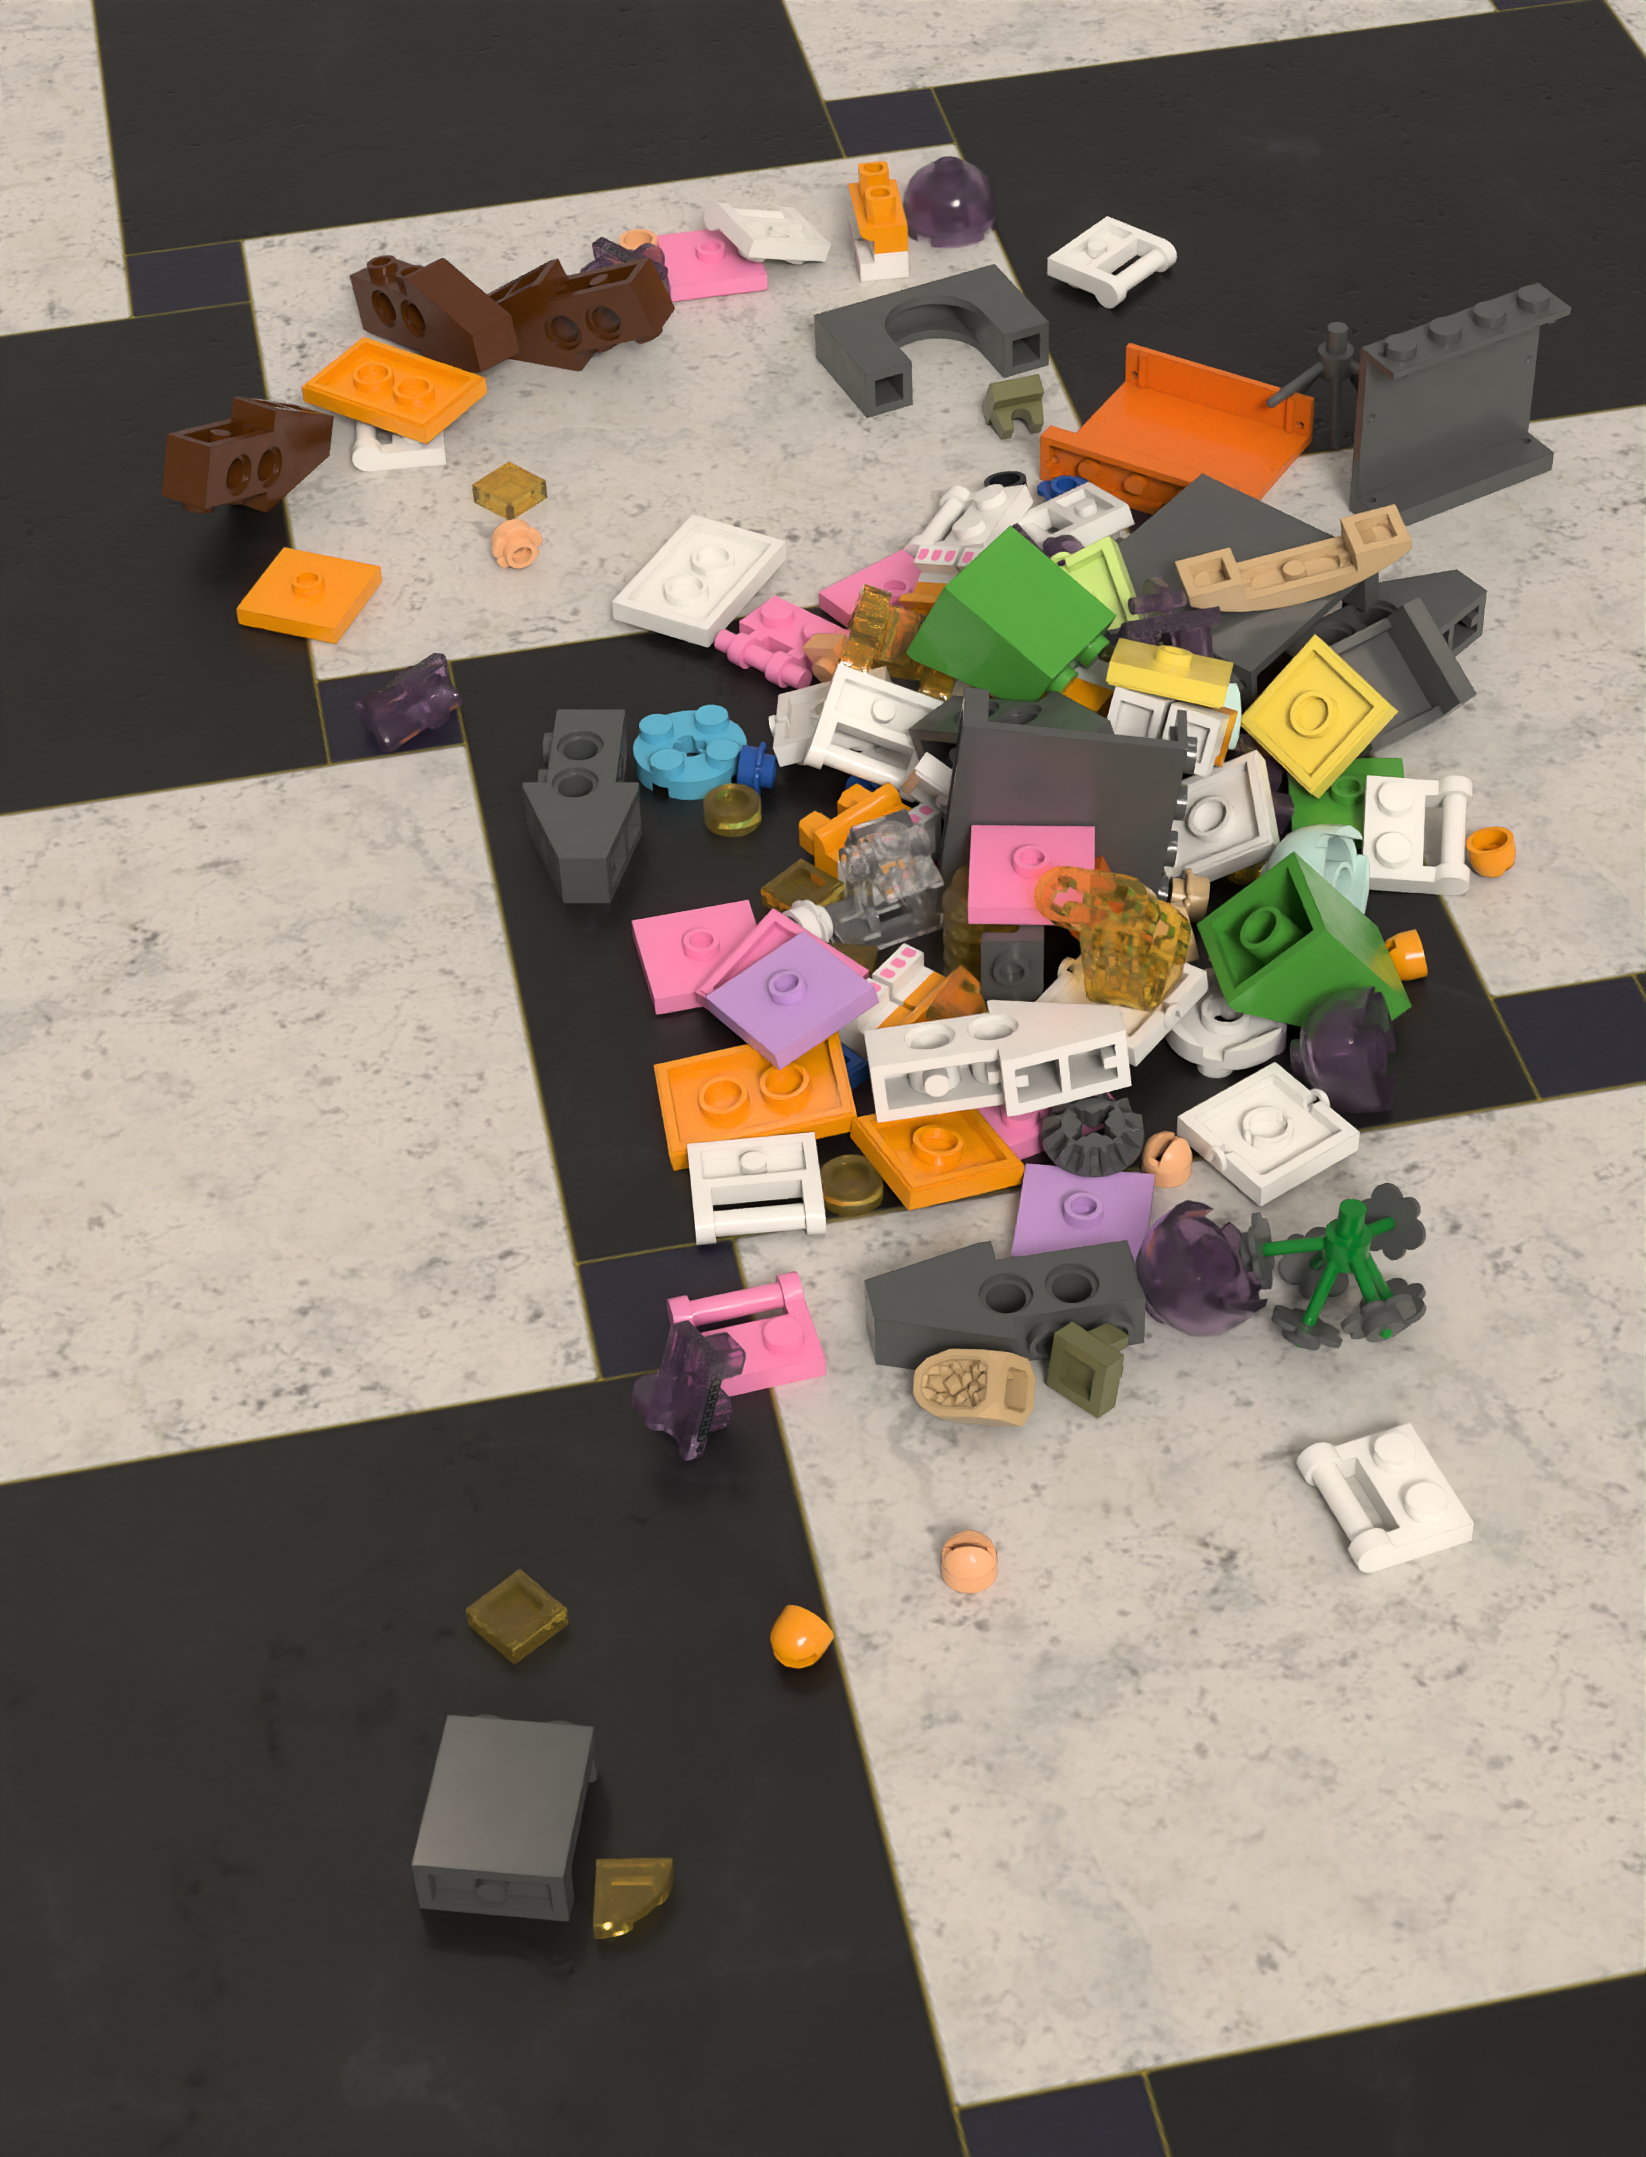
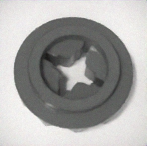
[1042,1093,1144,1177]

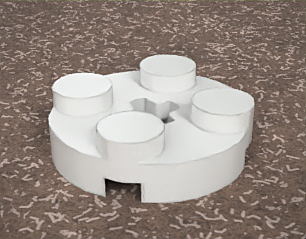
[1165,968,1287,1078]

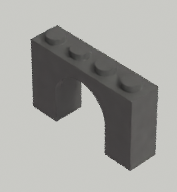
[814,264,1049,418]

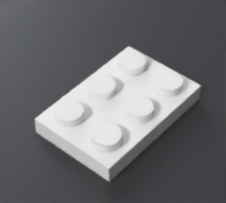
[612,514,787,648]

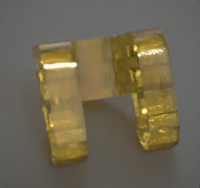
[834,584,956,702]
[1034,866,1191,1012]

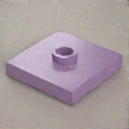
[705,931,879,1070]
[1011,1163,1155,1284]

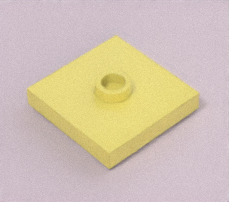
[1240,635,1399,799]
[1106,638,1234,709]

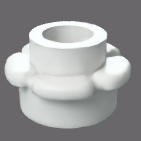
[782,900,833,943]

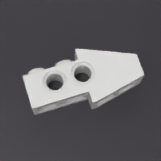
[864,1000,1131,1123]

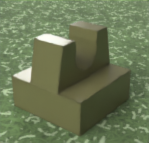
[982,374,1044,440]
[1046,1322,1129,1419]

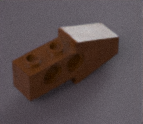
[350,255,520,373]
[487,257,675,371]
[162,396,334,513]

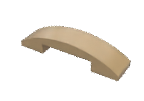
[1175,504,1412,612]

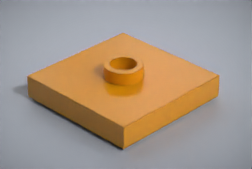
[236,547,382,644]
[850,1109,1025,1211]

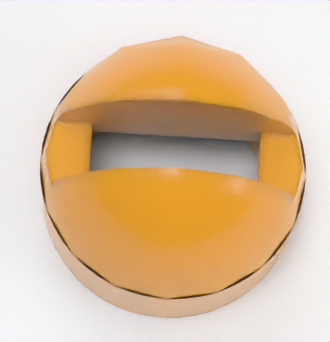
[1466,826,1516,878]
[1384,929,1428,981]
[770,1605,834,1669]

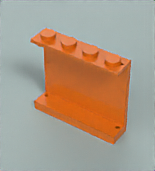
[1040,343,1315,515]

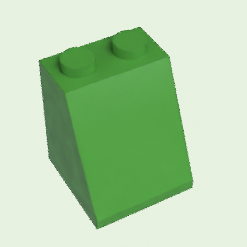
[906,525,1117,702]
[1197,851,1412,1042]

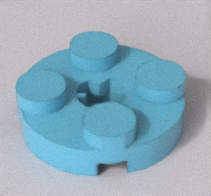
[633,705,747,800]

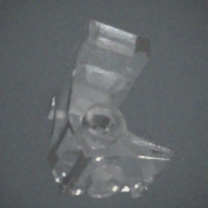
[824,809,954,959]

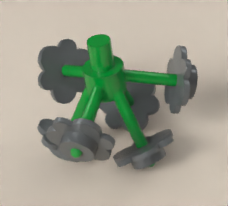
[1239,1183,1426,1351]

